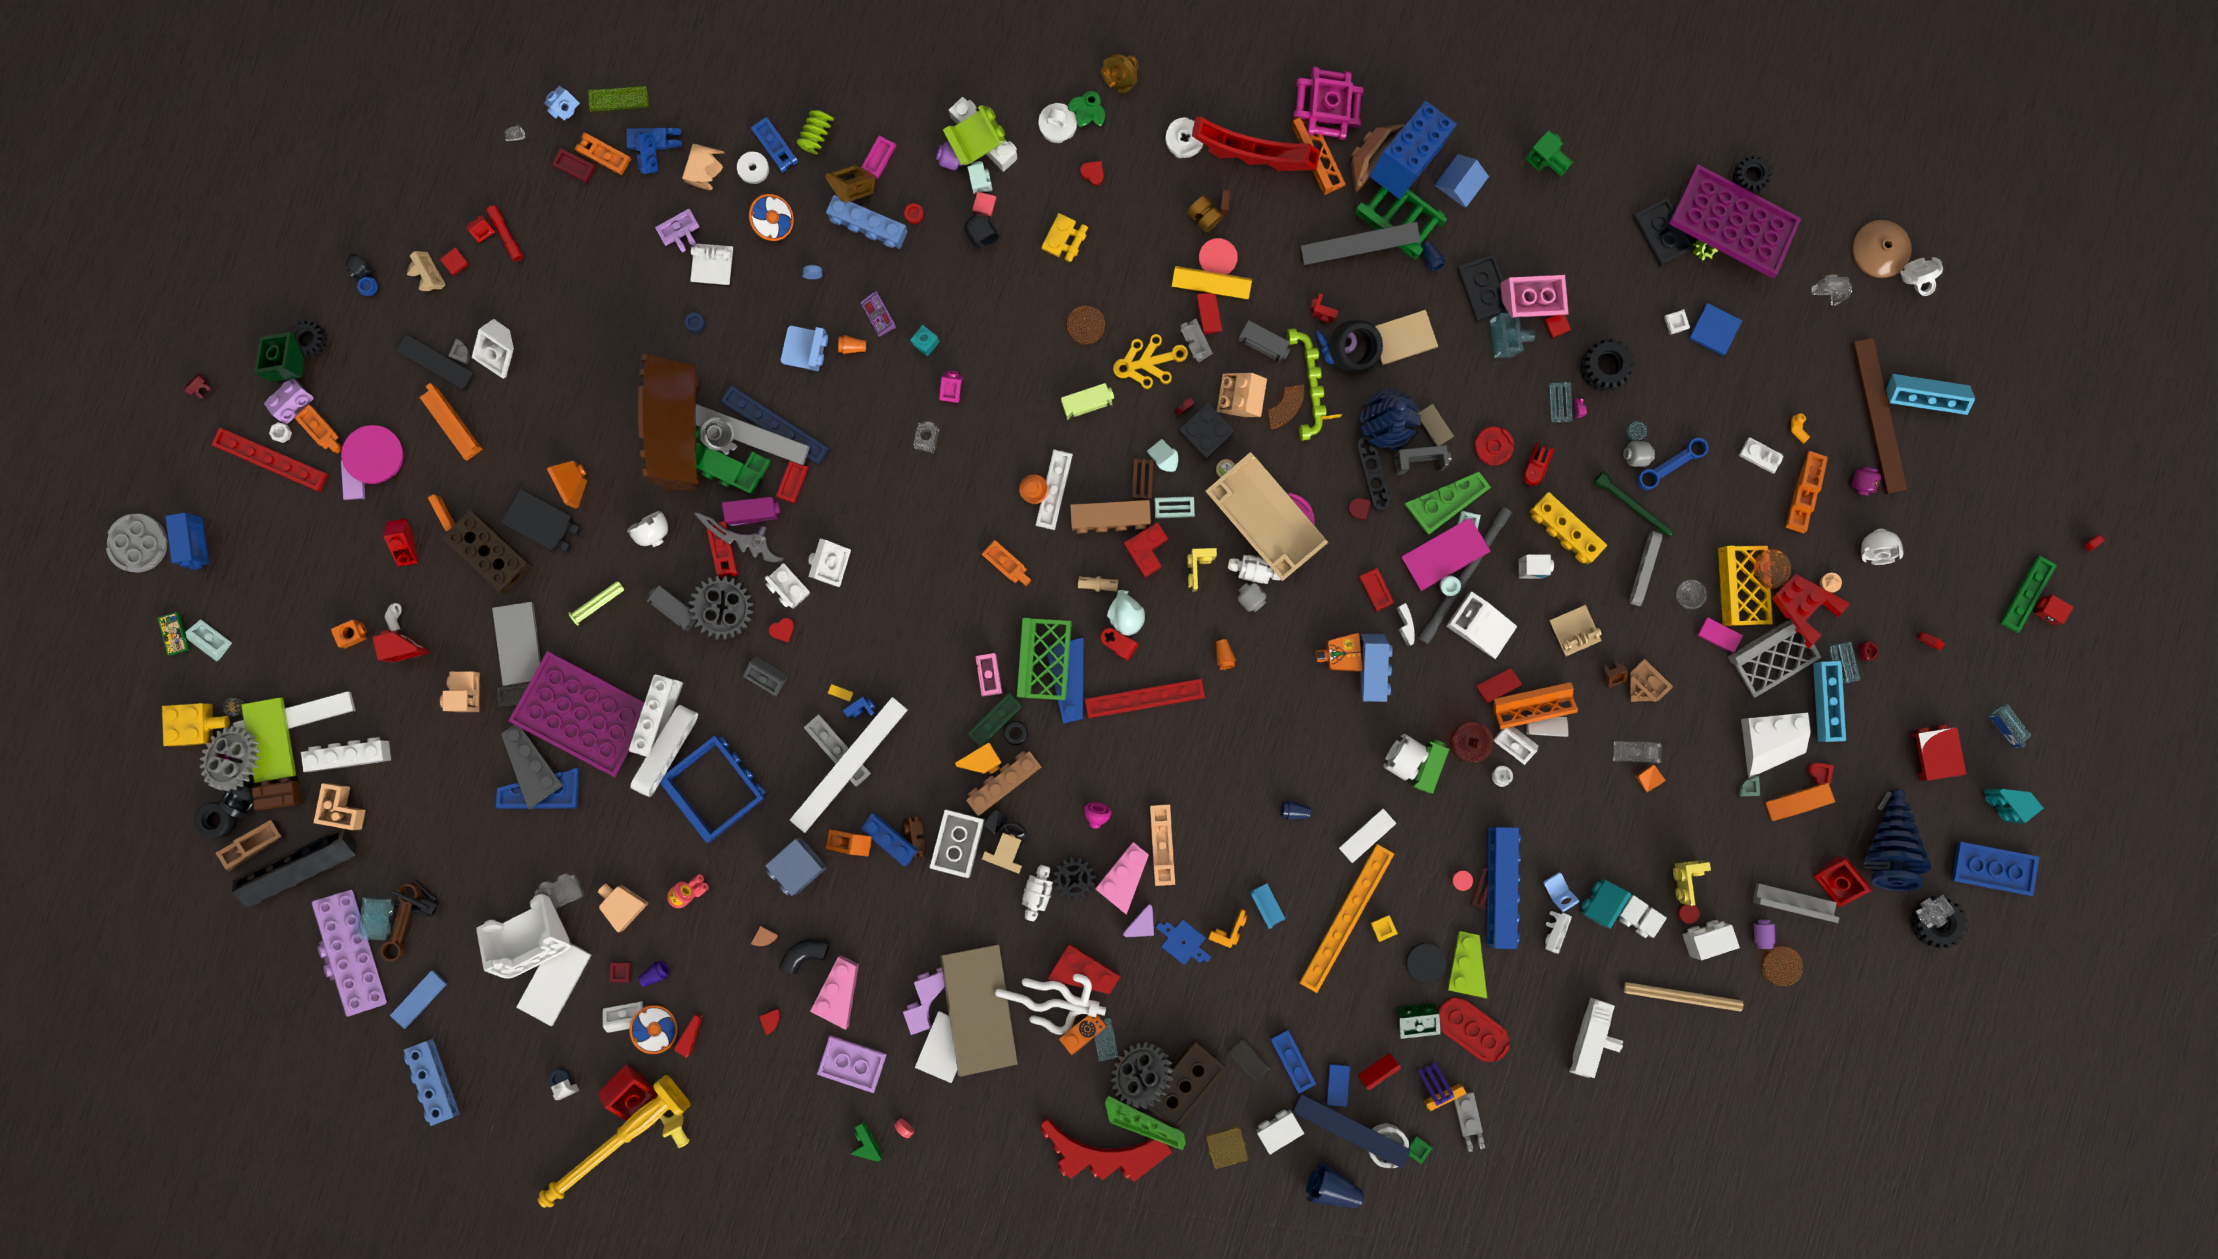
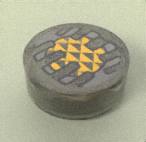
[223,697,245,717]

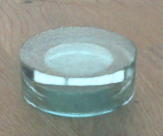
[1626,422,1647,441]

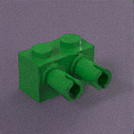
[1525,130,1574,177]

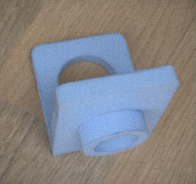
[1543,872,1579,912]

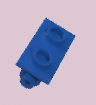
[634,132,658,174]

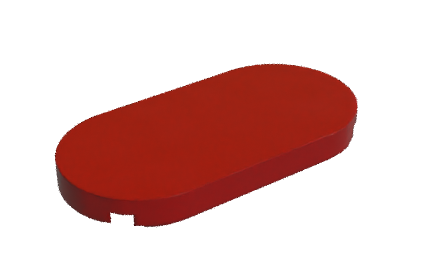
[1438,997,1509,1062]

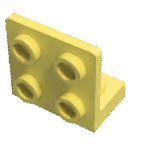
[1187,548,1217,592]
[1673,861,1711,906]

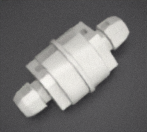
[1228,555,1281,584]
[1022,865,1053,921]

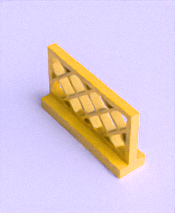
[1718,546,1773,626]

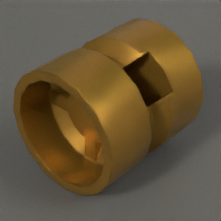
[1187,195,1224,233]

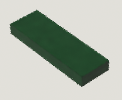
[967,692,1023,748]

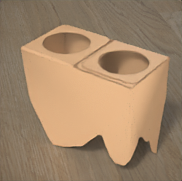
[682,143,724,190]

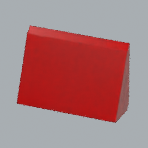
[1814,857,1872,907]

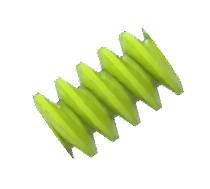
[797,110,834,155]

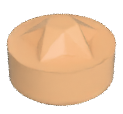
[1820,573,1842,593]

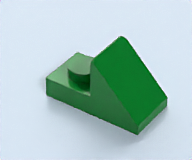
[850,1121,883,1162]

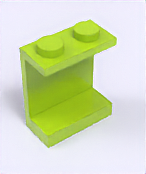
[943,105,1006,165]

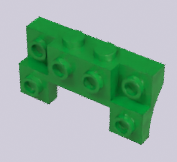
[696,426,771,495]

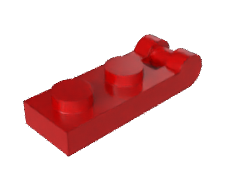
[706,521,738,579]

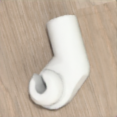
[385,603,402,632]

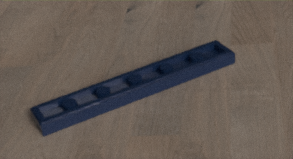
[720,385,829,465]
[1293,1094,1411,1168]

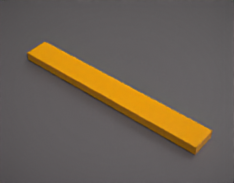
[1299,844,1394,993]

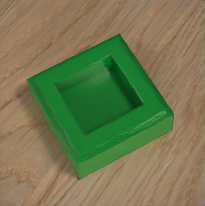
[1409,1135,1433,1165]

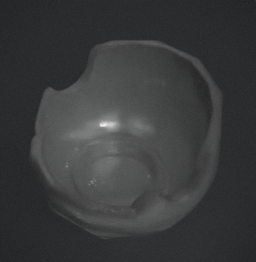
[1676,579,1707,610]

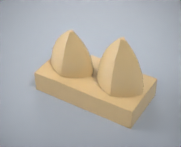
[407,251,446,291]

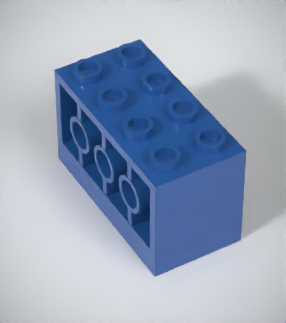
[1369,101,1457,199]

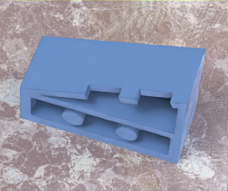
[1360,634,1392,702]

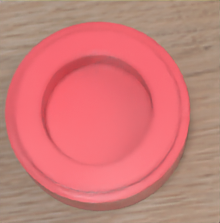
[1452,870,1473,891]
[894,1118,914,1138]

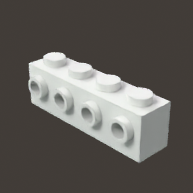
[949,97,1017,172]
[301,737,391,772]

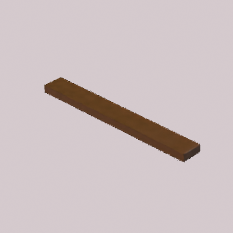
[1852,338,1907,494]

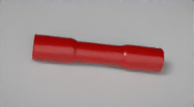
[486,205,523,262]

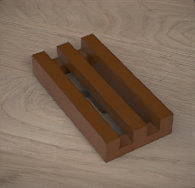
[1132,459,1154,499]

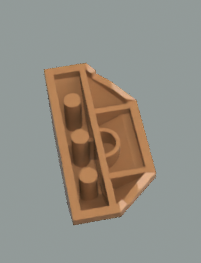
[1351,124,1405,193]

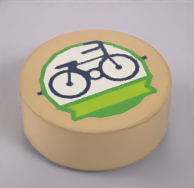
[1216,459,1235,478]

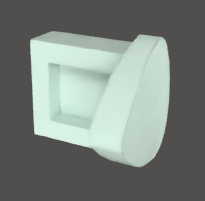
[1147,439,1178,472]

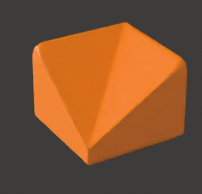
[1635,765,1666,792]

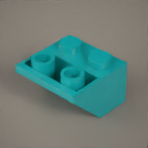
[1982,789,2044,823]

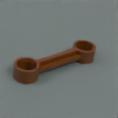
[381,883,421,961]

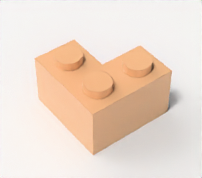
[440,672,480,712]
[314,783,366,830]

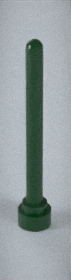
[1593,471,1673,536]

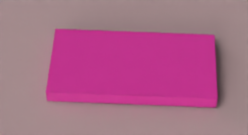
[1401,518,1490,591]

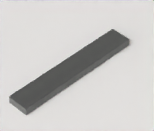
[1301,222,1421,265]

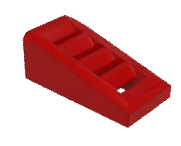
[674,1013,702,1058]

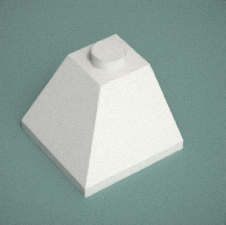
[472,319,514,379]

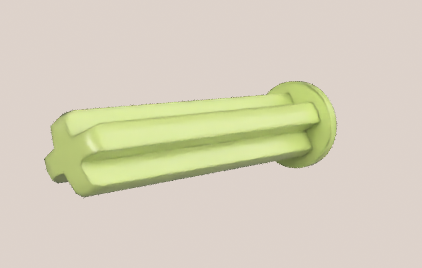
[568,581,624,626]

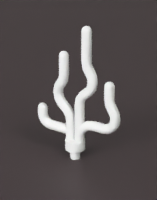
[995,974,1106,1035]

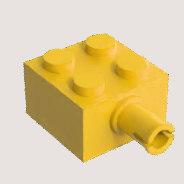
[162,703,230,746]

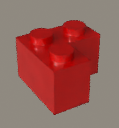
[1124,522,1168,579]

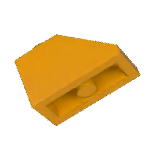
[955,743,1002,775]

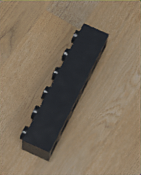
[232,828,356,908]

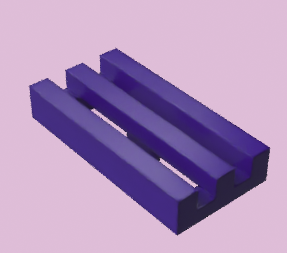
[1418,1062,1454,1106]

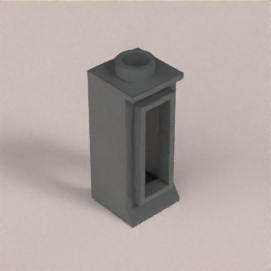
[1238,320,1291,363]
[647,586,696,631]

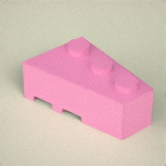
[1095,842,1149,915]
[810,955,859,1030]

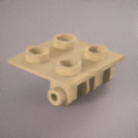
[1549,605,1602,657]

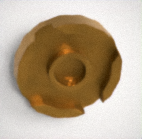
[1101,54,1138,93]

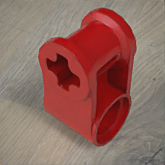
[1100,628,1139,661]

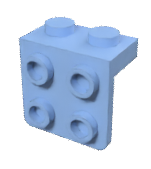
[781,326,828,371]

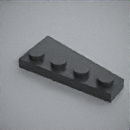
[501,724,563,809]

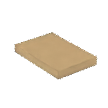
[1375,310,1438,365]

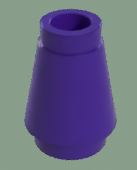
[638,961,670,987]

